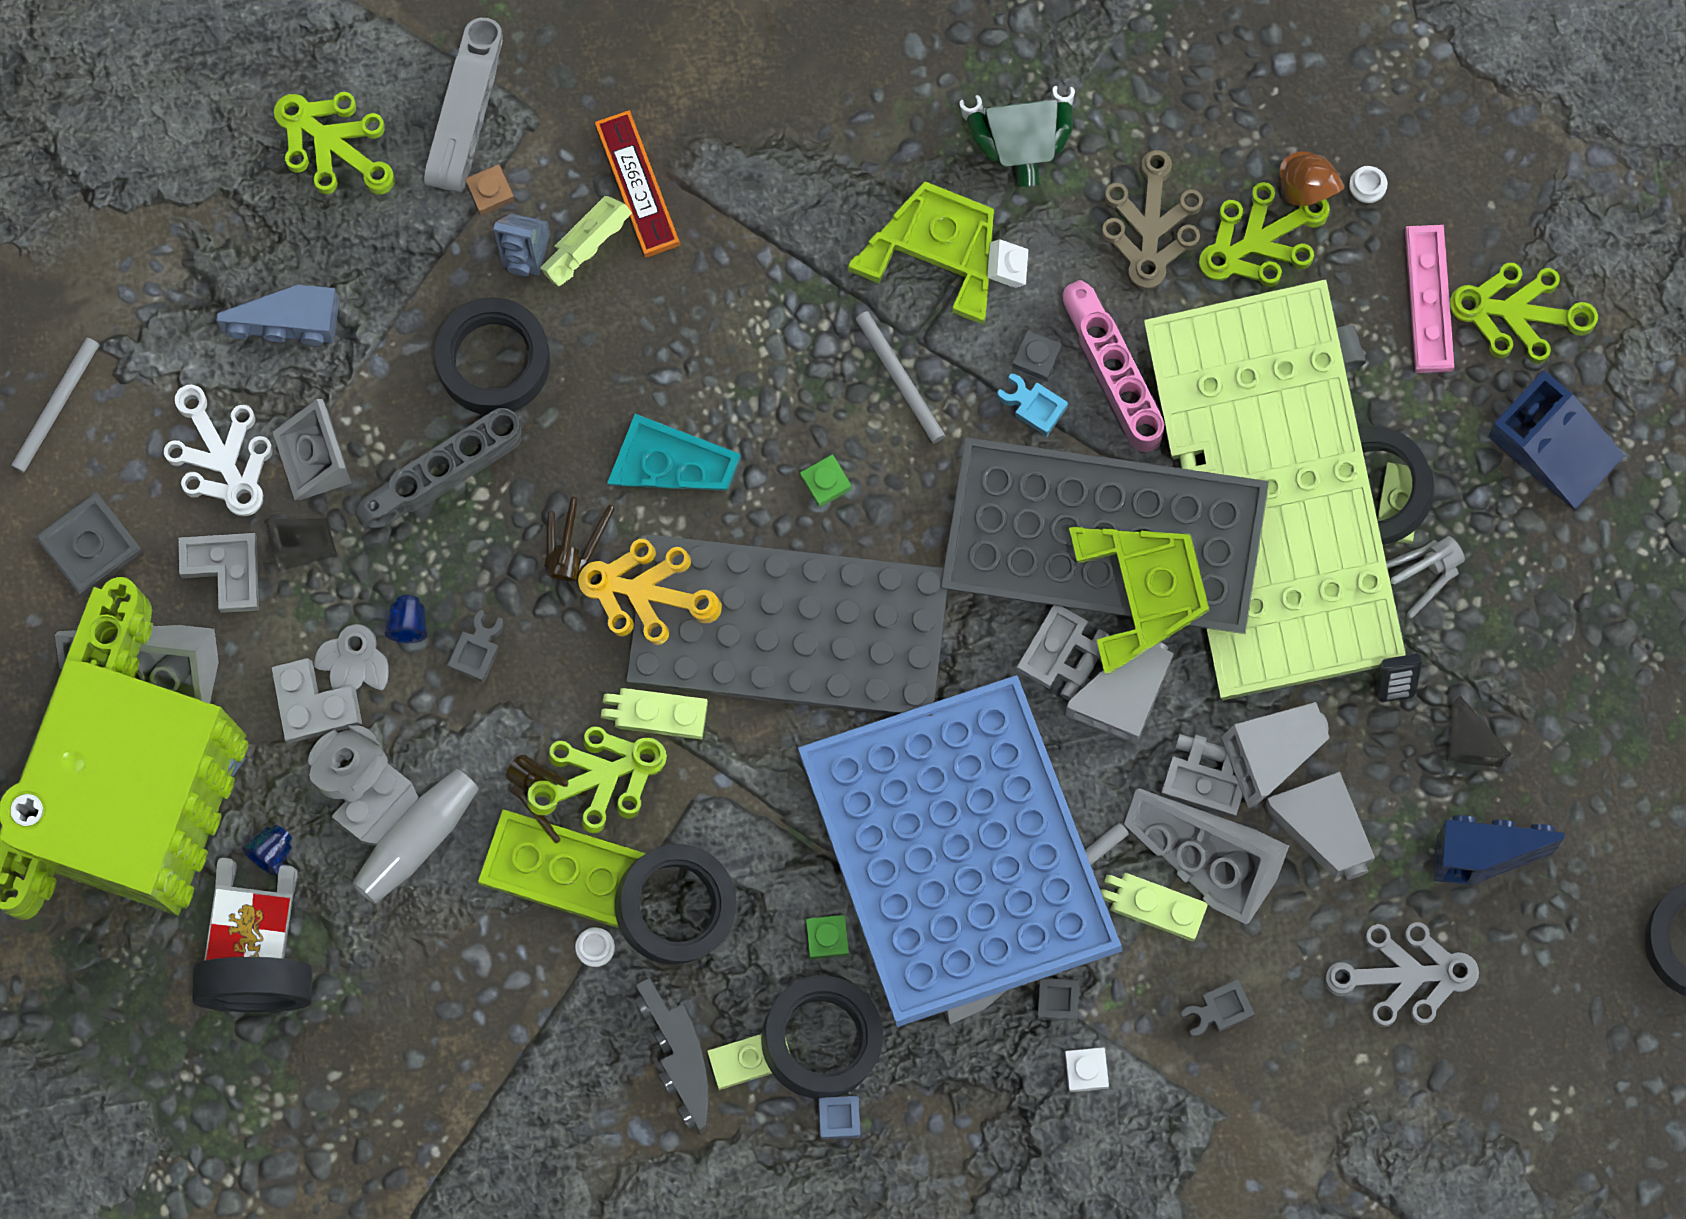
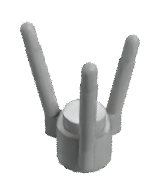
[1386,536,1465,619]

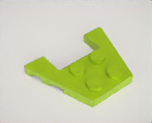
[848,182,994,325]
[1069,527,1210,675]

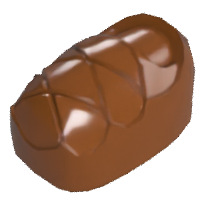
[1280,151,1344,206]

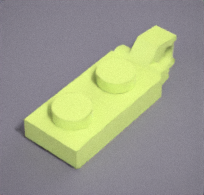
[540,196,632,286]

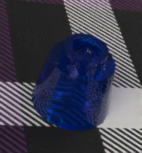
[385,595,428,643]
[242,825,293,876]

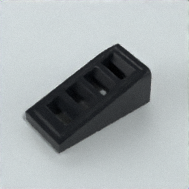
[1373,653,1422,703]

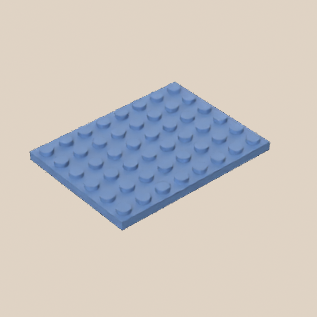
[798,675,1122,1027]

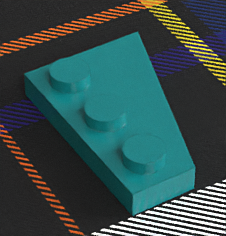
[607,414,742,491]

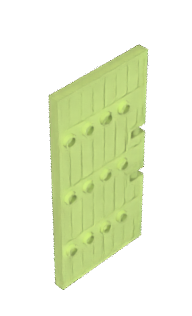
[1144,279,1406,700]

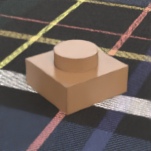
[465,165,515,216]

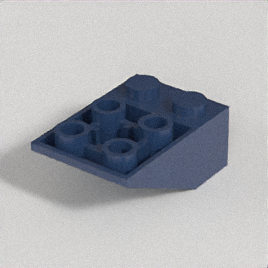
[1488,370,1625,511]
[1433,815,1565,885]

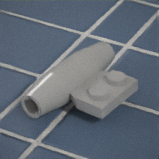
[332,763,479,904]

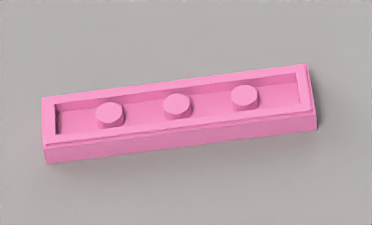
[1405,225,1454,373]

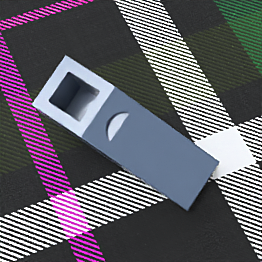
[493,213,550,277]
[217,285,339,346]

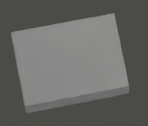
[273,399,351,500]

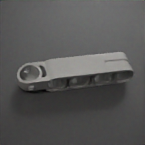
[424,18,503,193]

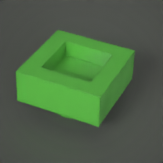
[800,454,852,508]
[806,915,849,960]

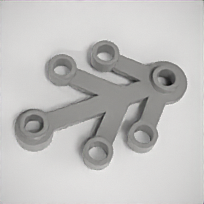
[1325,922,1479,1027]

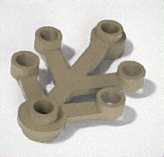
[1102,150,1203,289]

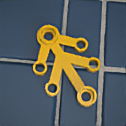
[578,539,722,645]

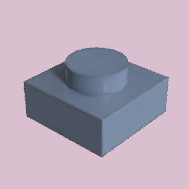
[819,1096,860,1139]

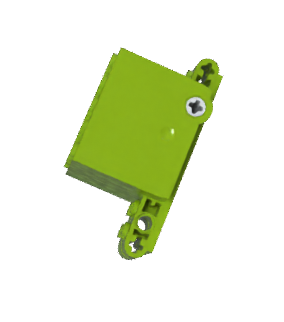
[0,577,248,920]

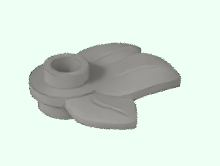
[314,624,389,690]

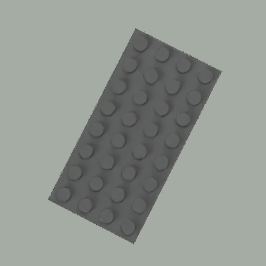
[941,437,1269,635]
[627,534,947,716]

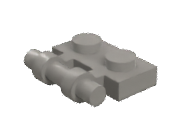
[1016,605,1110,701]
[1161,734,1243,818]

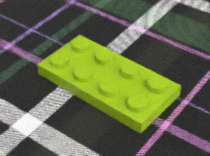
[478,809,646,928]

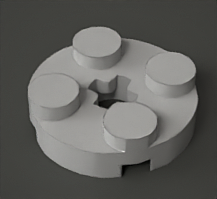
[308,725,388,802]

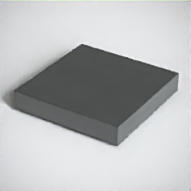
[35,491,143,598]

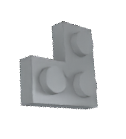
[178,533,259,613]
[272,658,362,743]

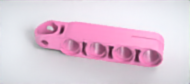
[1062,280,1164,452]

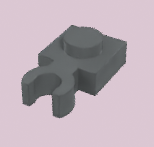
[447,610,504,683]
[1180,979,1255,1038]

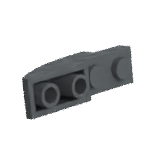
[634,978,709,1135]

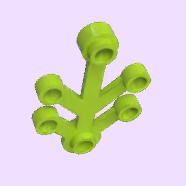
[274,92,395,195]
[1199,182,1330,287]
[1450,262,1598,364]
[527,727,667,833]

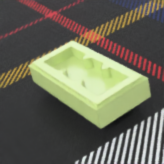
[1377,462,1415,544]
[707,1034,790,1090]

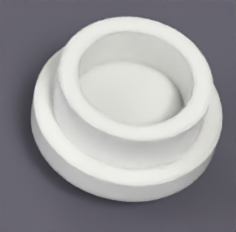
[1349,166,1387,203]
[575,928,615,967]

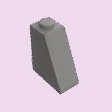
[1065,642,1173,745]
[1221,702,1330,808]
[1264,772,1375,880]

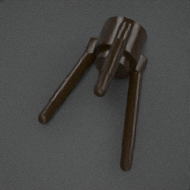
[544,496,615,582]
[506,755,588,843]

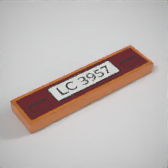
[595,110,680,258]

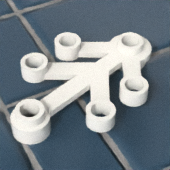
[164,385,273,516]

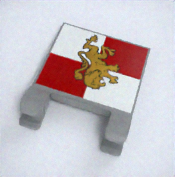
[204,858,298,961]

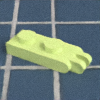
[601,688,708,740]
[1101,873,1208,942]

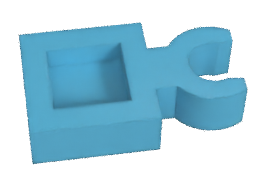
[997,374,1068,437]

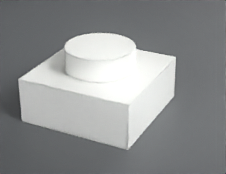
[987,239,1028,288]
[1065,1047,1109,1093]

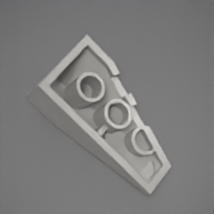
[55,625,219,703]
[1124,788,1289,924]

